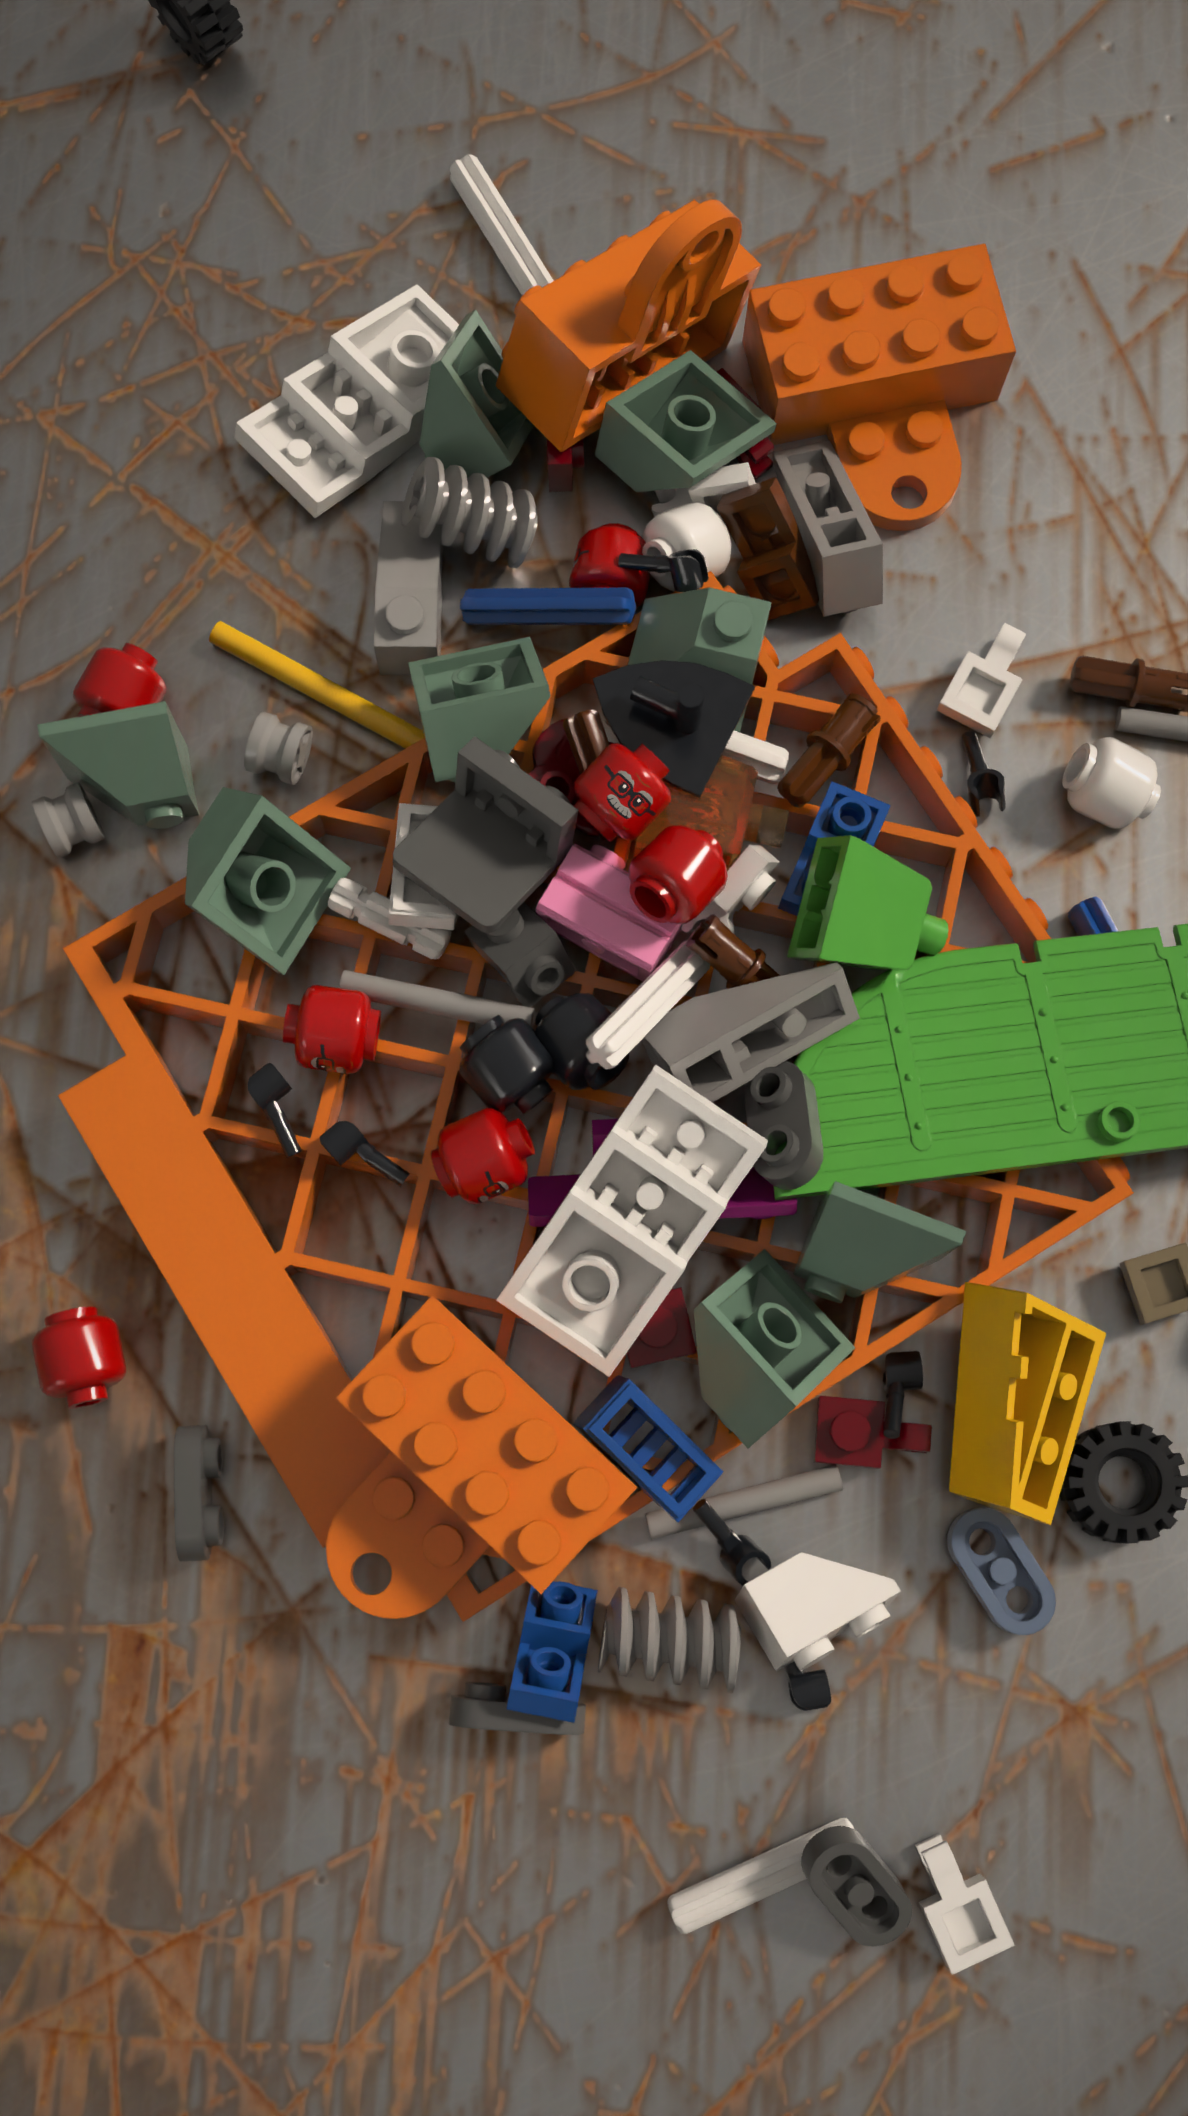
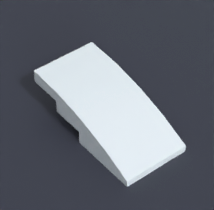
[234,285,459,518]
[496,1064,768,1377]

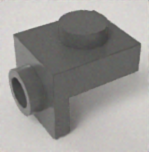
[464,902,575,1007]

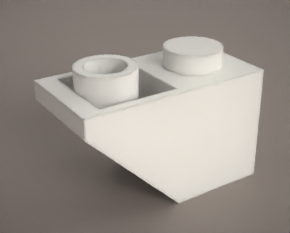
[735,1552,901,1672]

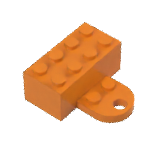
[496,199,761,452]
[742,243,1016,531]
[326,1295,638,1619]

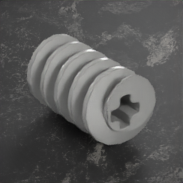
[402,457,538,569]
[598,1587,741,1693]

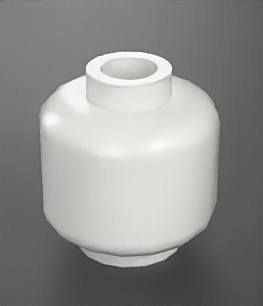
[642,502,732,591]
[1062,737,1161,829]

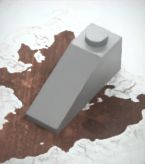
[772,440,883,617]
[374,501,443,675]
[642,962,860,1103]

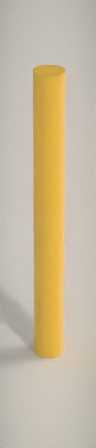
[209,621,425,749]

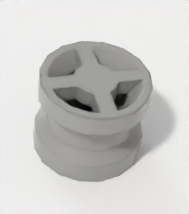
[244,712,313,785]
[32,782,105,858]

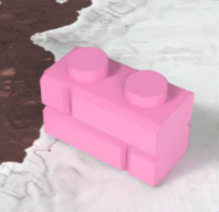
[536,844,682,982]

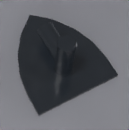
[593,660,756,798]

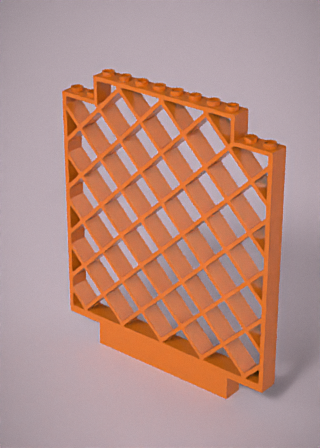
[58,571,1134,1622]

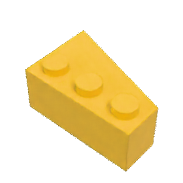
[949,1282,1106,1525]

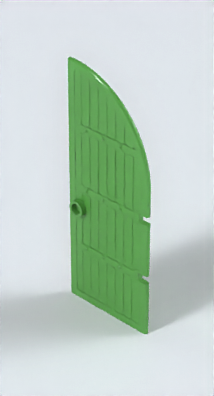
[773,924,1188,1200]

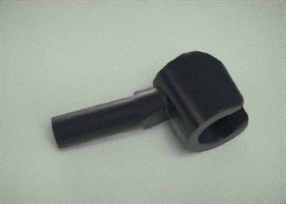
[618,549,709,592]
[961,731,1006,817]
[248,1063,302,1158]
[320,1121,410,1187]
[883,1351,923,1439]
[693,1499,771,1586]
[784,1662,831,1711]

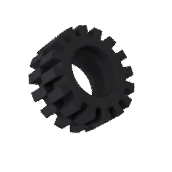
[148,0,243,65]
[1060,1421,1188,1543]

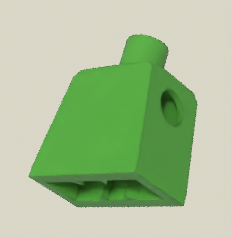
[787,835,949,970]

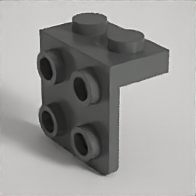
[393,736,578,933]

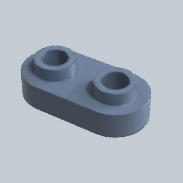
[947,1508,1056,1635]

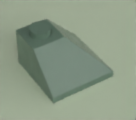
[419,309,534,478]
[595,350,777,492]
[628,587,772,732]
[408,637,551,782]
[37,701,199,829]
[185,787,351,975]
[793,1181,967,1303]
[694,1249,855,1449]

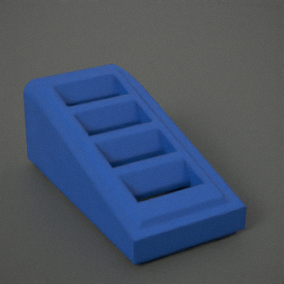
[573,1375,723,1523]

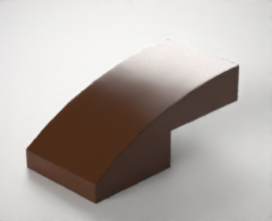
[716,477,819,620]

